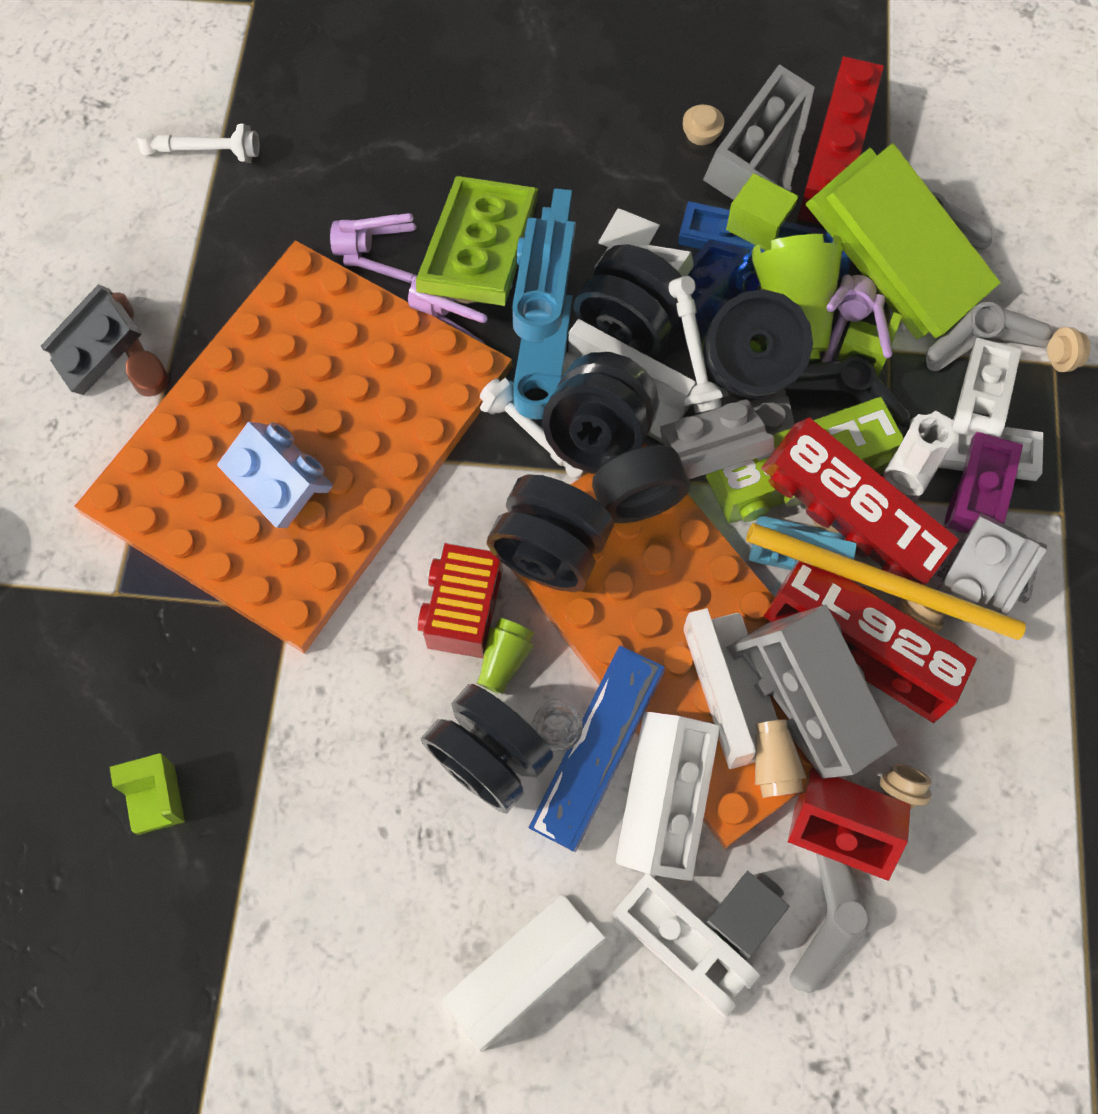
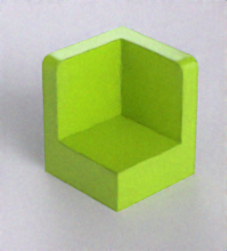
[726,173,798,251]
[836,312,902,376]
[110,753,185,835]

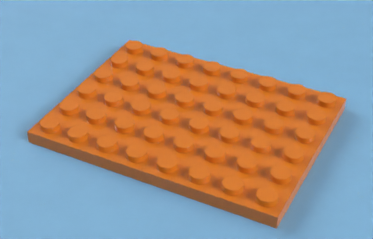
[74,240,512,654]

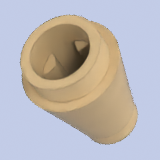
[755,720,807,798]

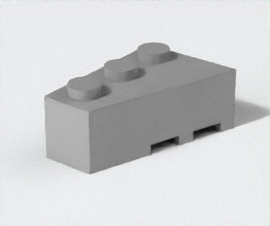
[703,64,815,200]
[726,604,898,779]

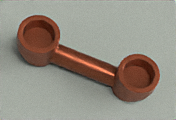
[112,292,169,397]

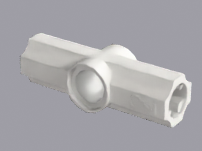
[883,411,957,504]

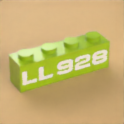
[706,397,904,524]

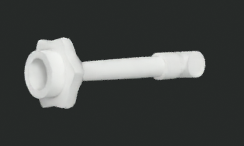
[136,124,260,163]
[669,276,729,413]
[480,378,587,478]

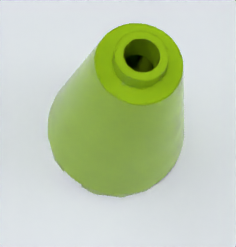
[751,234,843,362]

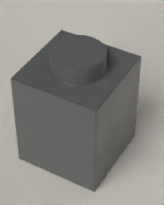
[705,870,790,960]

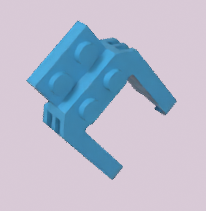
[513,189,576,420]

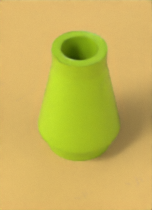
[476,618,535,695]

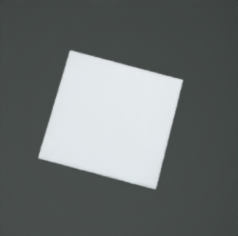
[598,208,660,247]

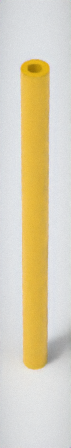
[746,523,1026,640]

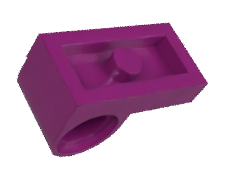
[944,431,1023,534]

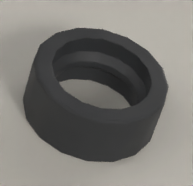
[592,445,690,523]

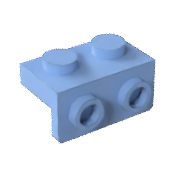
[217,422,333,528]

